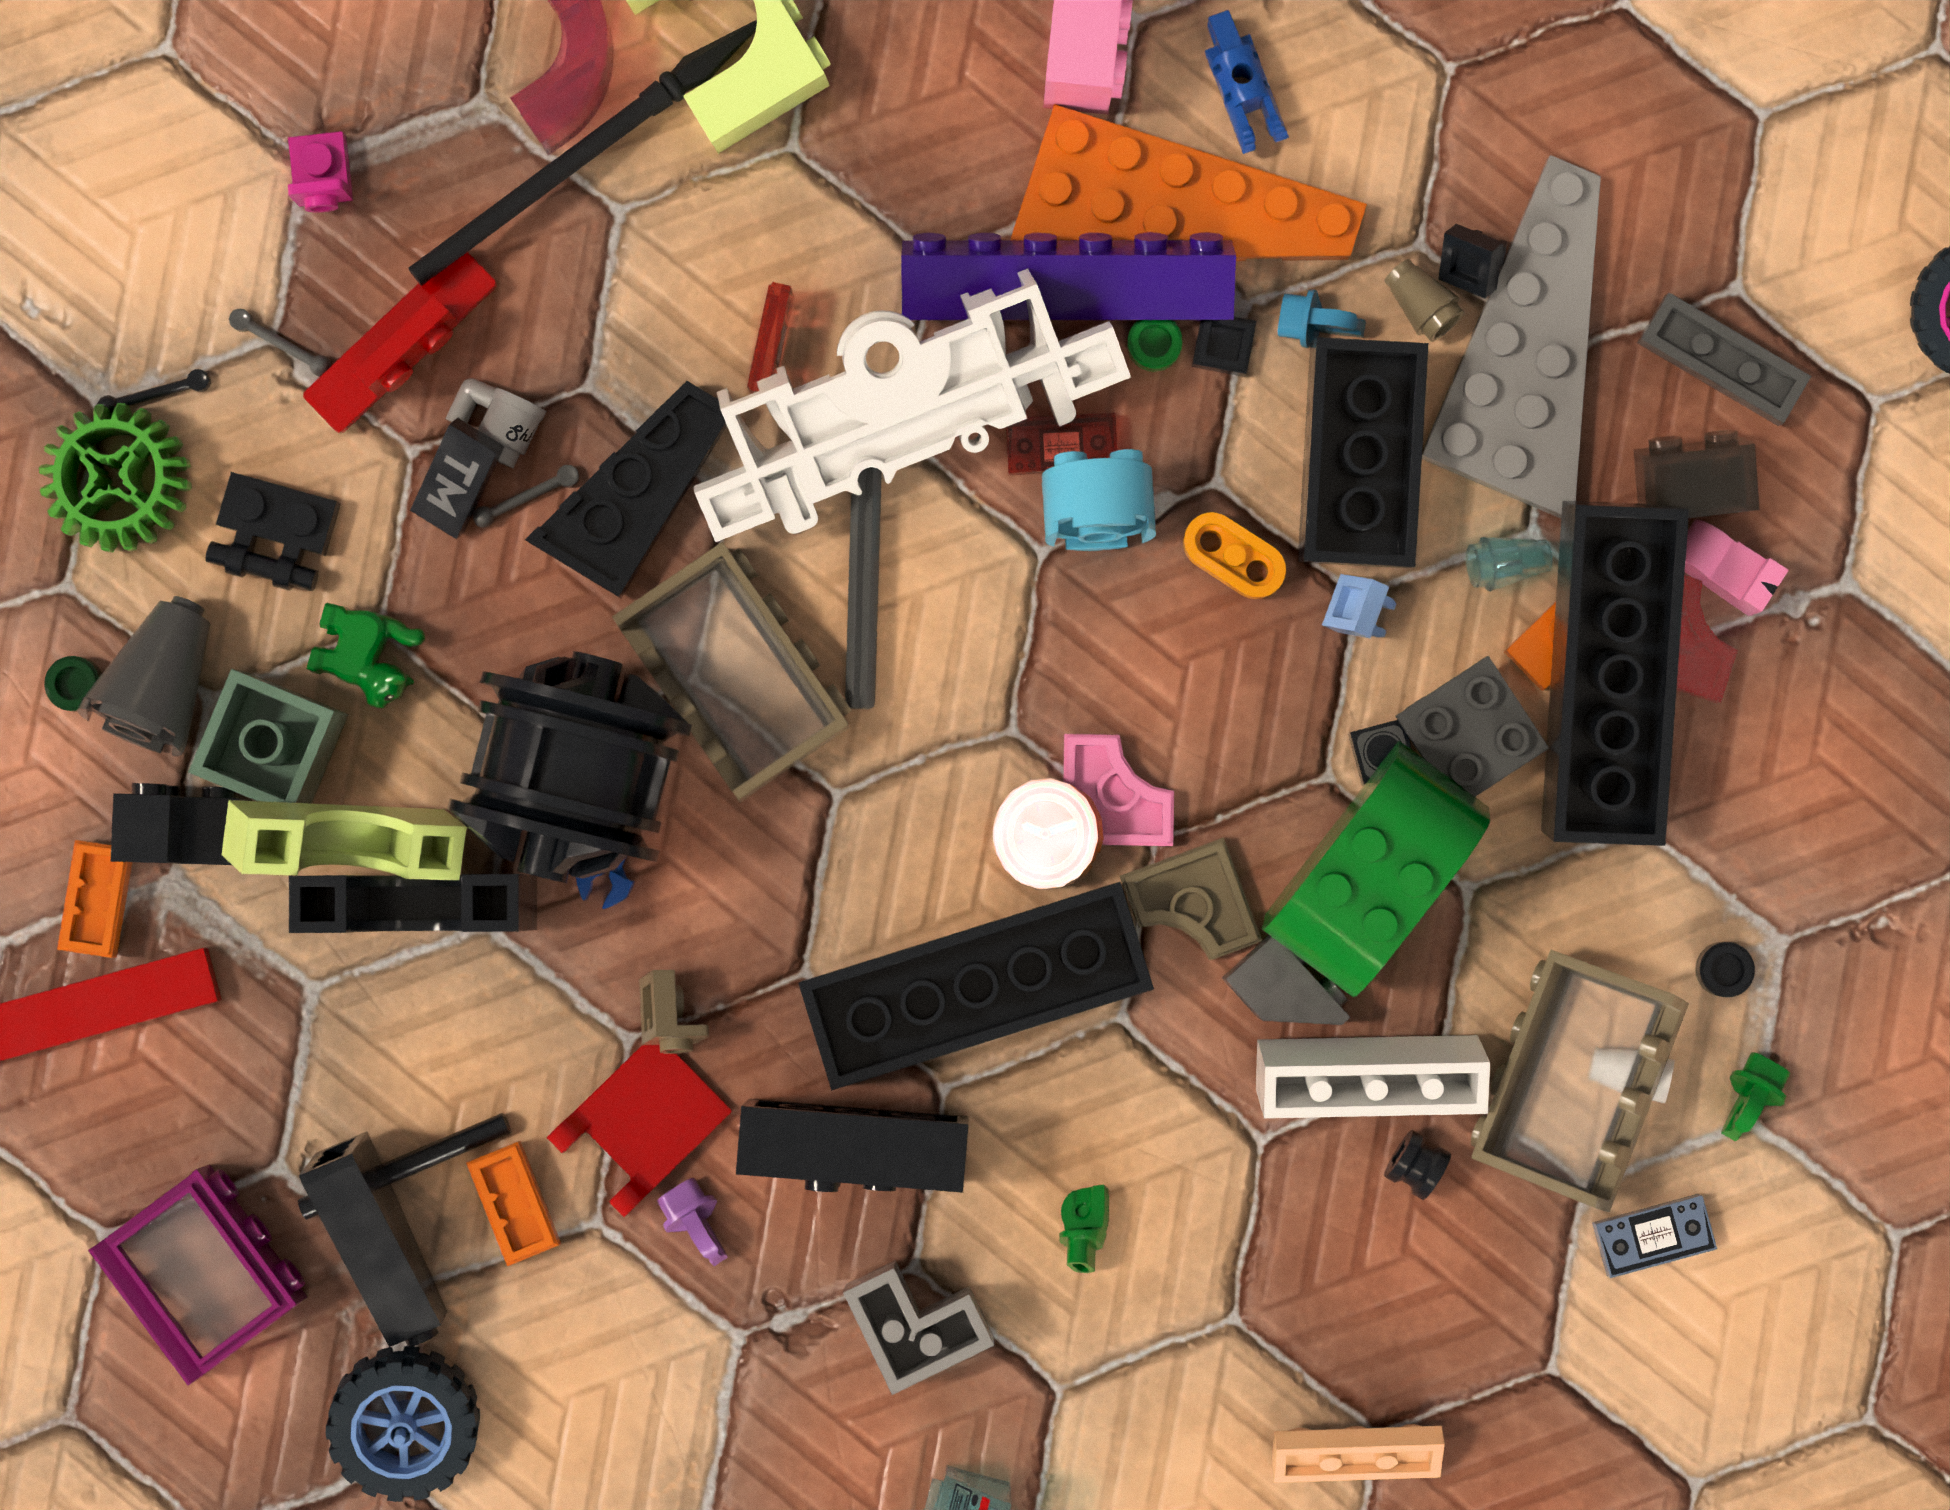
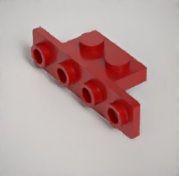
[303,252,497,434]

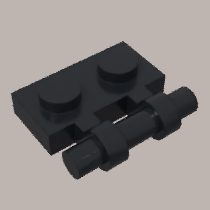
[205,472,341,591]

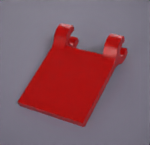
[546,1045,732,1217]

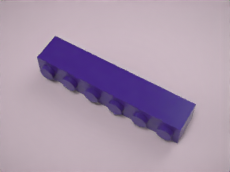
[901,232,1236,320]

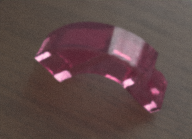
[510,0,614,155]

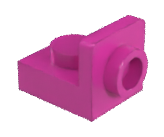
[288,131,353,213]

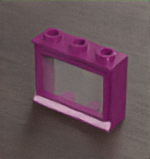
[88,1164,308,1386]

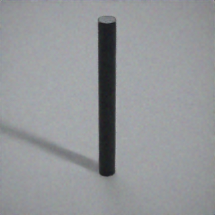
[298,1113,511,1220]

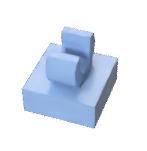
[1322,574,1396,639]

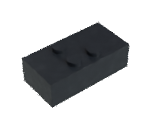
[1298,337,1429,568]
[736,1099,969,1193]

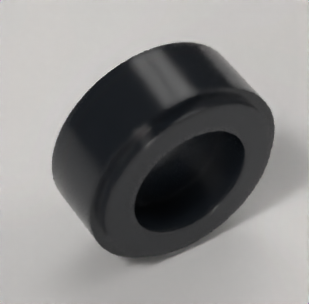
[1695,942,1755,997]

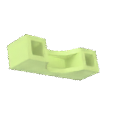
[222,800,467,880]

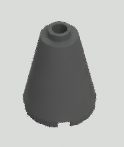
[77,596,211,757]

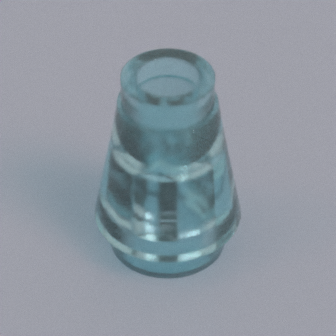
[1466,537,1553,591]

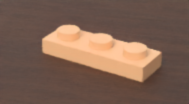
[1272,1424,1445,1483]

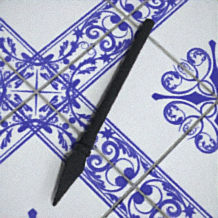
[408,20,757,286]

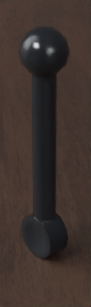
[97,369,211,416]

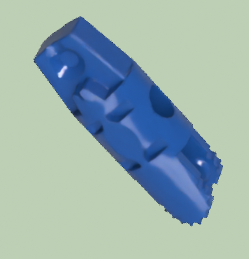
[1205,10,1289,154]

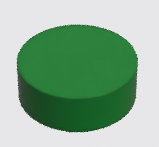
[1127,320,1182,372]

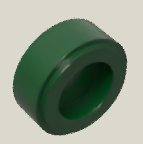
[44,656,102,712]

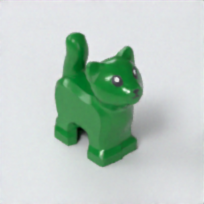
[306,603,425,709]

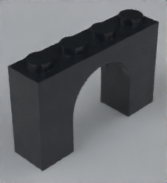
[289,874,537,933]

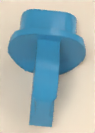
[1277,290,1366,348]

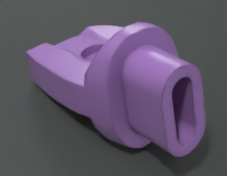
[657,1178,728,1266]

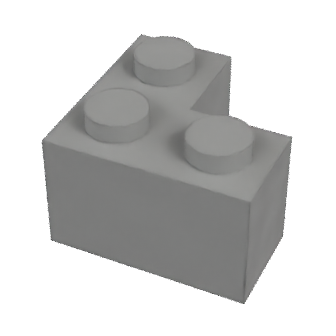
[843,1260,994,1395]

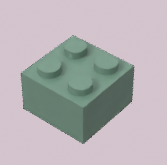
[188,669,349,804]

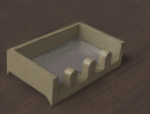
[612,542,851,803]
[1471,949,1689,1212]

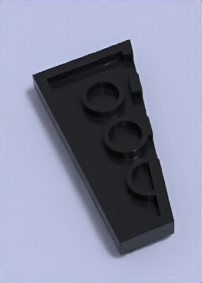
[525,381,727,599]

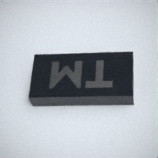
[410,418,504,539]

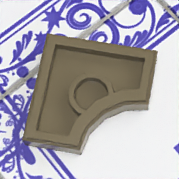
[1120,838,1262,960]

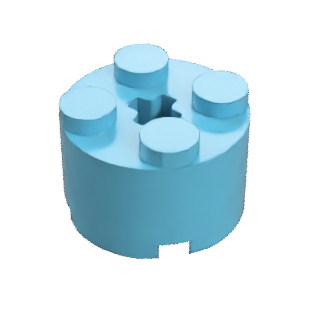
[1042,449,1156,551]

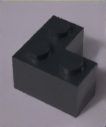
[110,783,252,865]

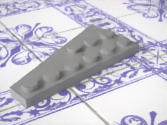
[1422,155,1601,518]

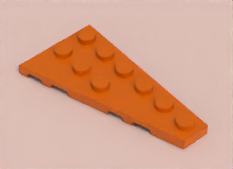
[1010,104,1367,261]

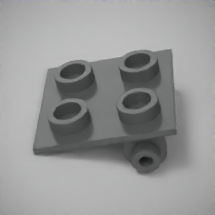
[1395,656,1549,797]

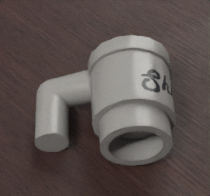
[445,378,547,469]

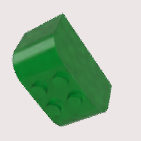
[1262,741,1491,997]

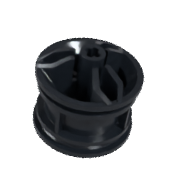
[447,651,692,883]

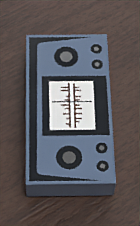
[1592,1194,1717,1278]

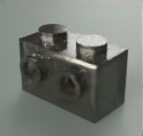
[1633,430,1760,518]

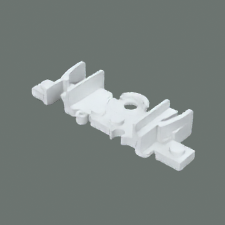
[693,268,1131,542]

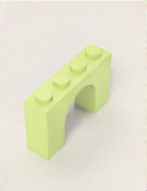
[626,0,831,154]

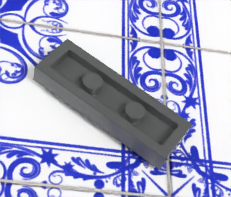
[1637,293,1812,426]

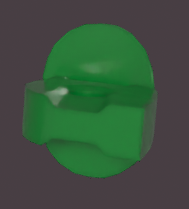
[1721,1052,1790,1141]
[1059,1184,1109,1273]

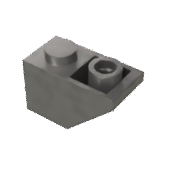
[1222,935,1350,1025]

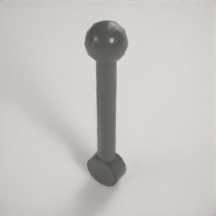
[229,309,331,376]
[473,465,579,528]

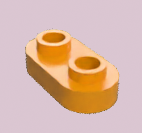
[1183,512,1286,599]

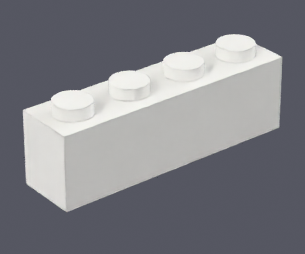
[1256,1035,1490,1118]

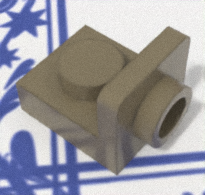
[639,970,709,1054]

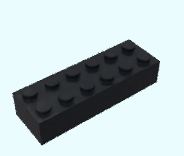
[1541,501,1689,846]
[798,882,1154,1091]

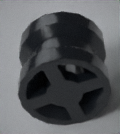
[1384,1130,1451,1200]

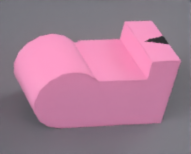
[1685,520,1789,616]

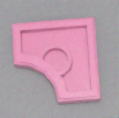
[1063,734,1174,846]

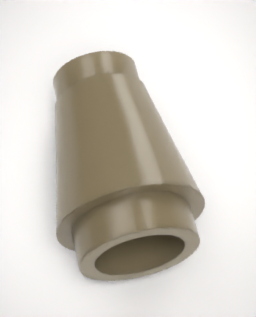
[1385,259,1464,342]

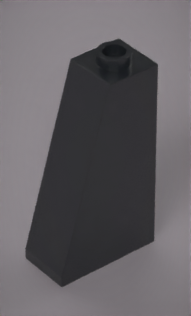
[299,1131,447,1347]

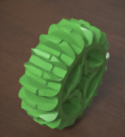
[38,403,192,553]

